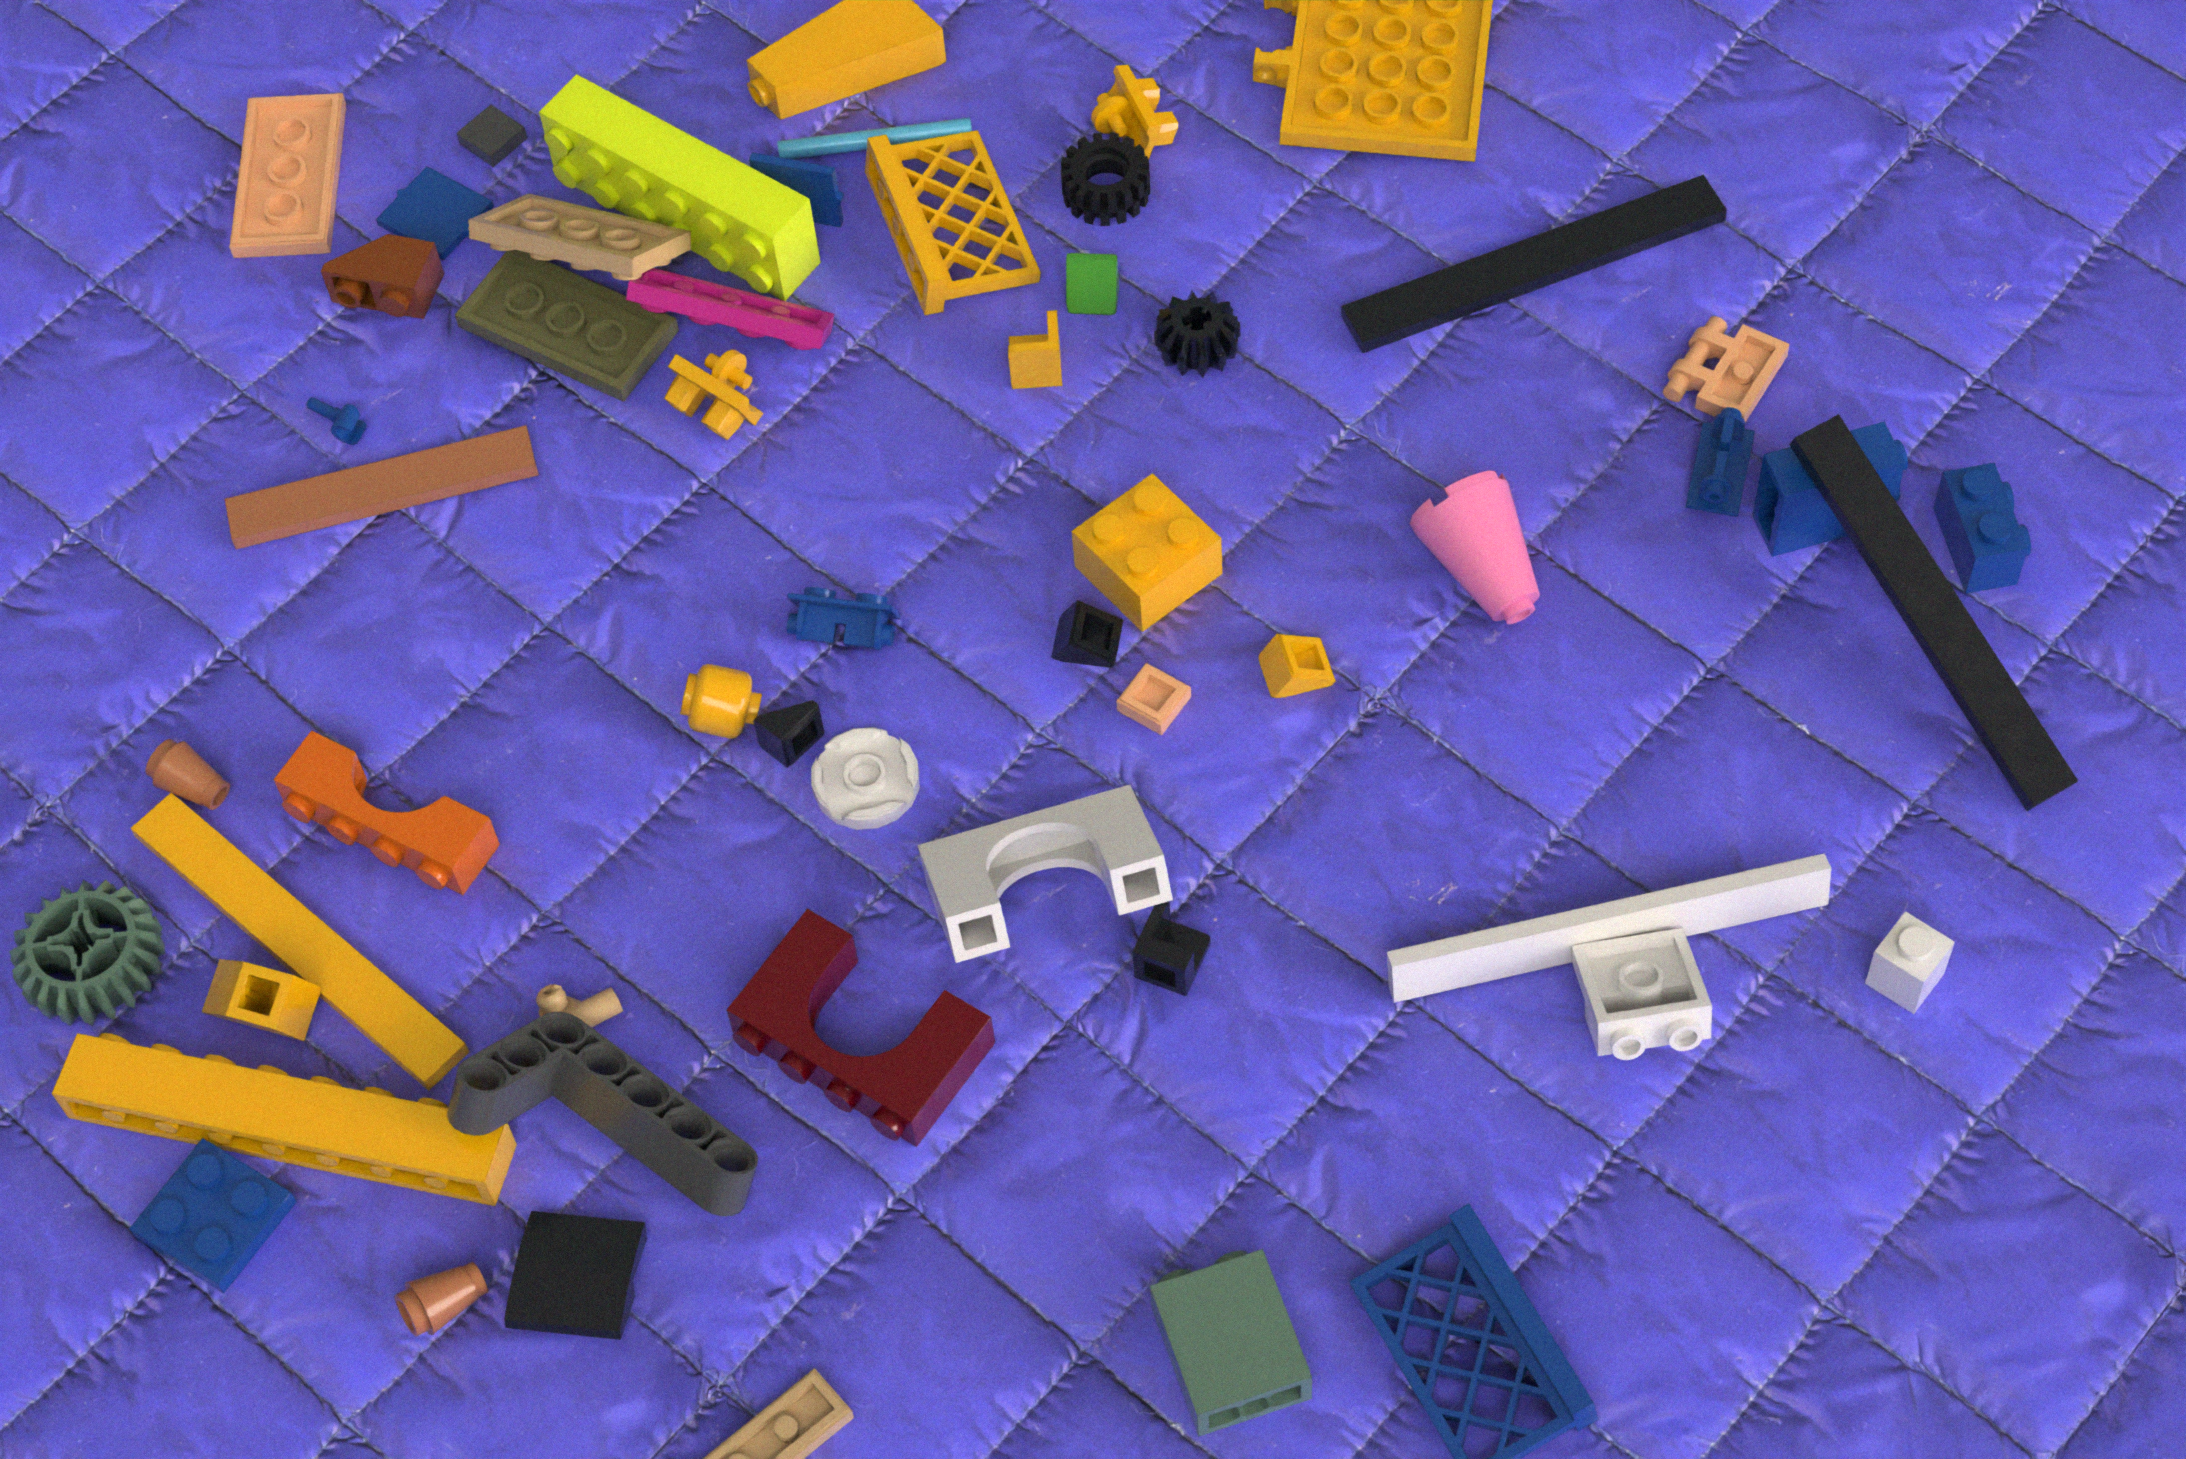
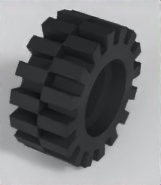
[1060,132,1150,226]

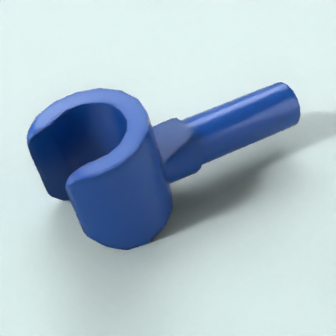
[306,397,367,445]

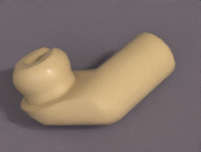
[536,984,623,1027]

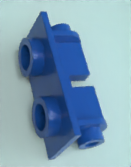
[1685,407,1755,517]
[787,587,901,650]

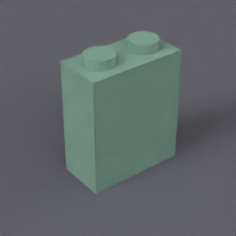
[1150,1249,1312,1437]

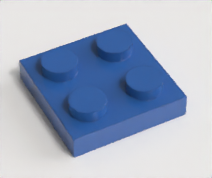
[129,1138,297,1293]

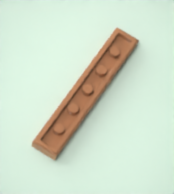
[225,425,539,549]

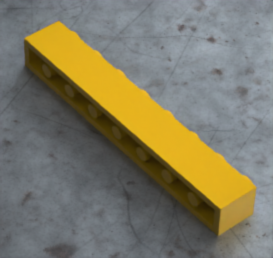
[52,1033,517,1206]

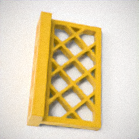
[865,130,1041,315]

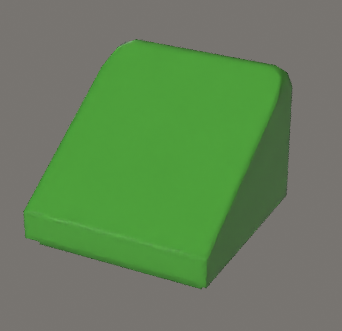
[1066,253,1119,315]

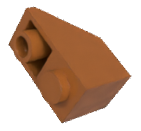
[321,234,444,319]

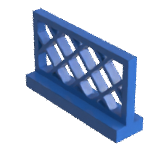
[1349,1204,1599,1459]

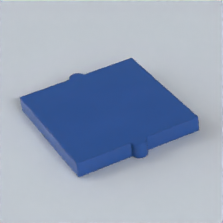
[749,152,844,227]
[376,166,494,261]

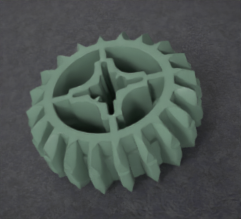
[9,879,166,1026]

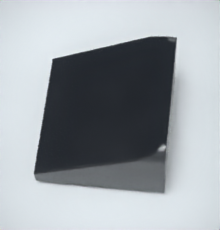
[1051,600,1124,668]
[753,700,824,768]

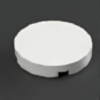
[811,727,920,830]

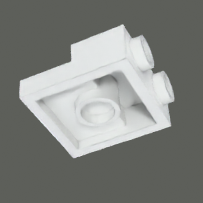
[1571,928,1712,1060]

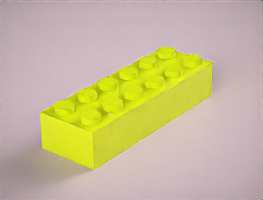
[539,74,821,301]

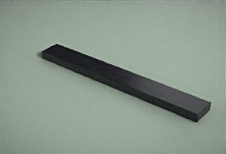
[1341,174,1727,353]
[1789,414,2078,811]

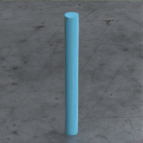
[777,117,972,159]

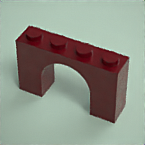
[726,908,995,1147]

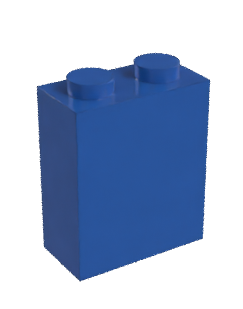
[1752,421,1908,557]

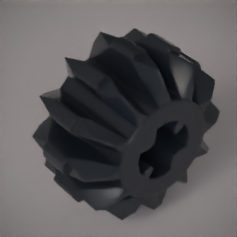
[1154,290,1241,378]

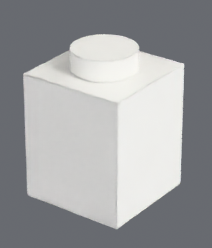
[1865,911,1955,1014]

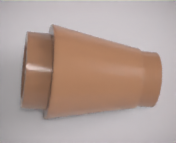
[145,739,230,810]
[394,1261,488,1337]

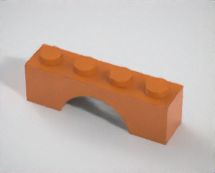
[273,730,500,895]

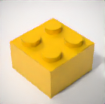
[1071,473,1222,632]

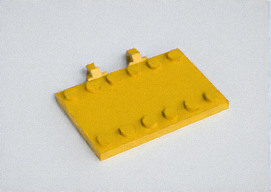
[1253,0,1493,162]

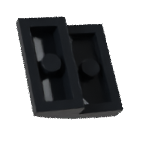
[504,1211,647,1340]

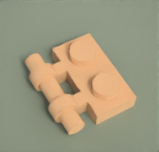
[1663,316,1790,423]

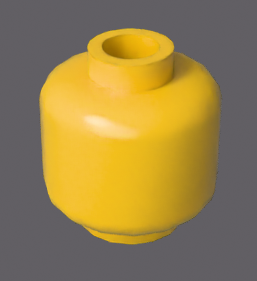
[680,664,762,739]

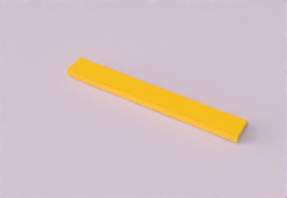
[130,792,469,1091]

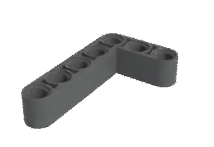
[447,1012,758,1216]

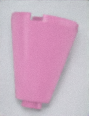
[1410,470,1540,624]

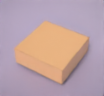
[1116,663,1191,735]

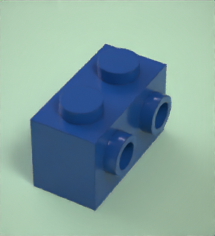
[1933,462,2031,594]

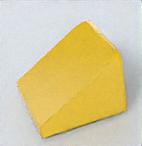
[1258,634,1336,698]

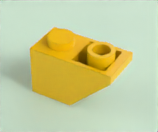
[202,959,322,1041]

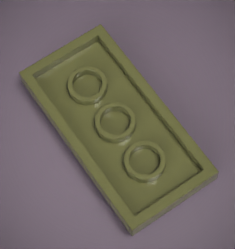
[455,250,679,402]

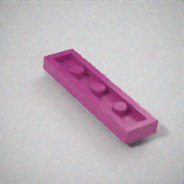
[626,268,835,350]

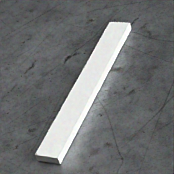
[1387,854,1831,1003]

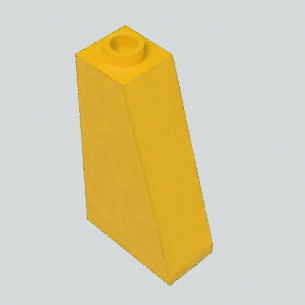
[746,0,946,120]

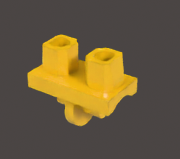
[1091,65,1178,160]
[664,349,763,440]

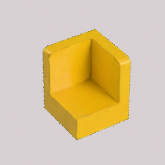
[1008,310,1062,389]

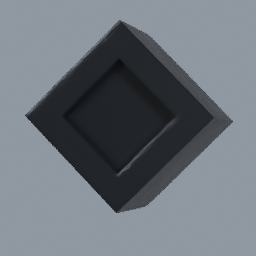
[1132,901,1210,996]

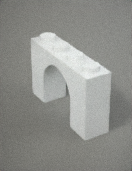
[918,785,1173,963]

